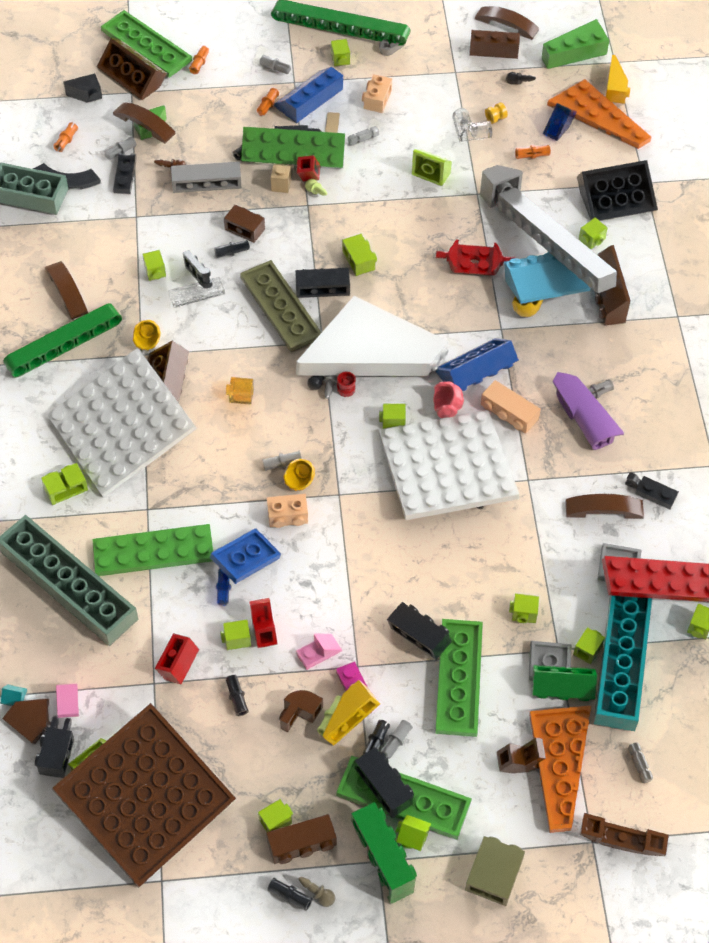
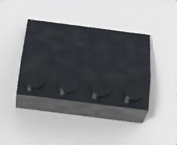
[577,160,658,221]

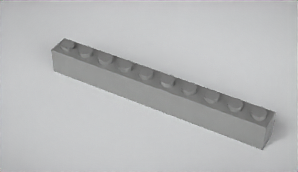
[497,188,617,293]

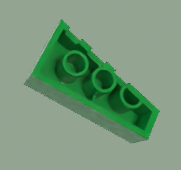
[351,802,417,904]

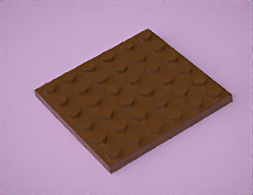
[52,703,236,888]

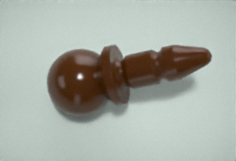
[154,159,186,171]

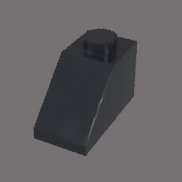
[63,73,102,103]

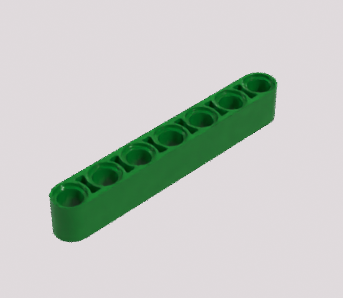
[3,303,122,377]

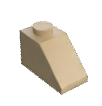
[271,164,294,193]

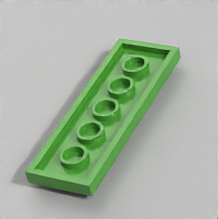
[101,10,192,78]
[241,127,345,168]
[92,524,213,576]
[435,619,483,737]
[336,755,472,840]

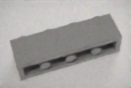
[171,162,242,193]

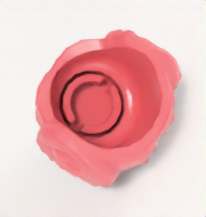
[433,382,464,418]

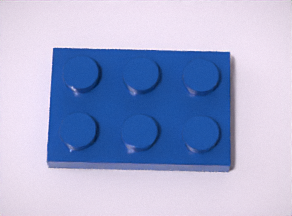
[210,528,281,584]

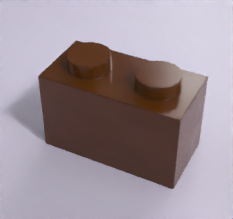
[224,205,265,243]

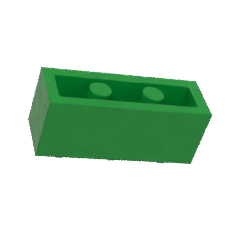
[531,665,597,701]

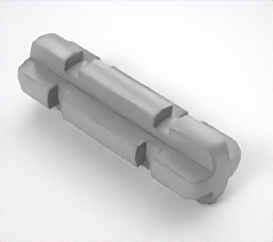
[348,126,379,145]
[628,742,653,783]

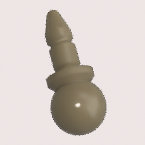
[299,877,335,907]

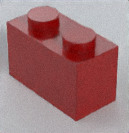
[155,633,200,685]

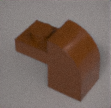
[279,690,323,732]
[496,738,546,774]

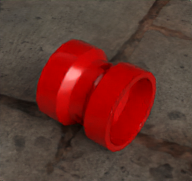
[337,371,356,397]

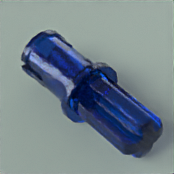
[216,568,232,606]

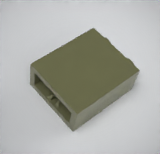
[465,836,525,906]

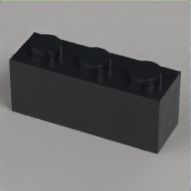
[295,268,350,298]
[387,602,452,660]
[354,747,414,818]

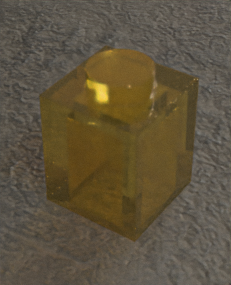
[226,377,254,405]

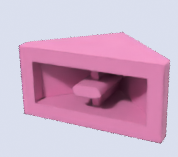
[56,684,79,718]

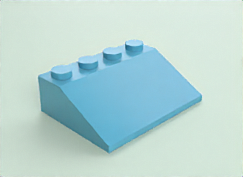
[504,252,590,304]

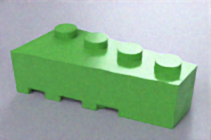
[541,19,610,69]

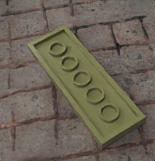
[240,260,322,352]

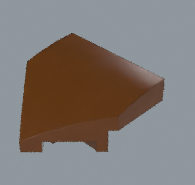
[2,698,51,744]

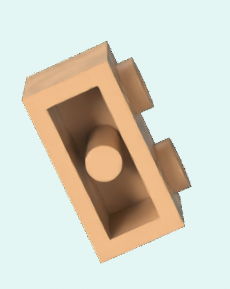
[362,74,392,113]
[267,494,308,528]

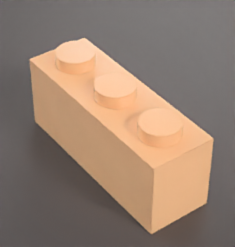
[481,380,541,434]

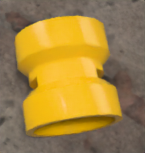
[485,102,508,124]

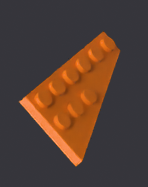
[547,79,652,149]
[529,705,592,833]

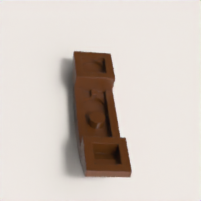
[475,6,539,40]
[113,102,176,144]
[45,261,88,319]
[565,494,644,519]
[580,813,669,856]

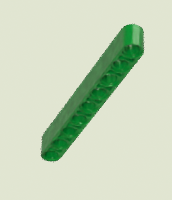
[271,0,411,46]

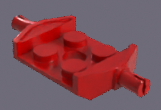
[436,240,515,276]

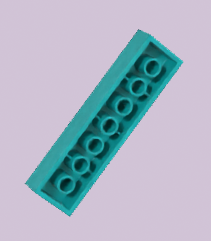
[593,595,652,732]

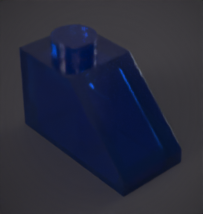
[543,103,577,141]

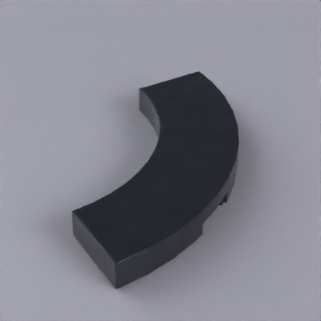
[33,163,101,189]

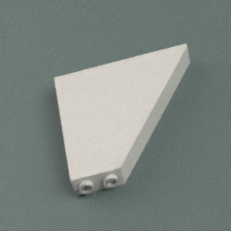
[296,296,449,376]

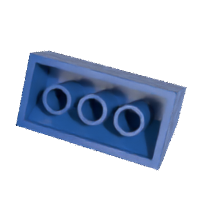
[273,67,343,123]
[435,338,519,392]

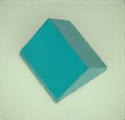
[0,684,27,706]

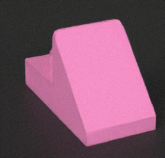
[296,634,342,670]

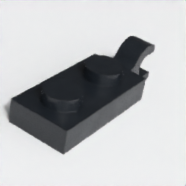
[625,472,679,510]

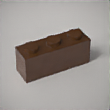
[469,30,520,59]
[266,814,337,864]

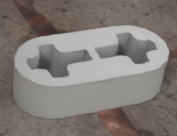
[380,40,404,56]

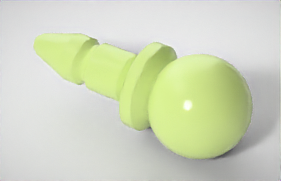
[305,179,327,196]

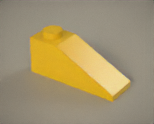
[606,55,631,104]
[322,680,380,746]

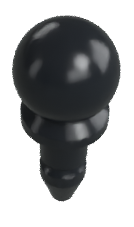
[506,72,536,85]
[307,376,325,390]

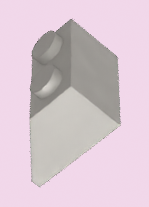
[480,165,523,208]

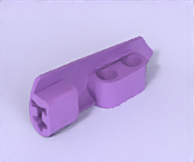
[553,372,624,450]

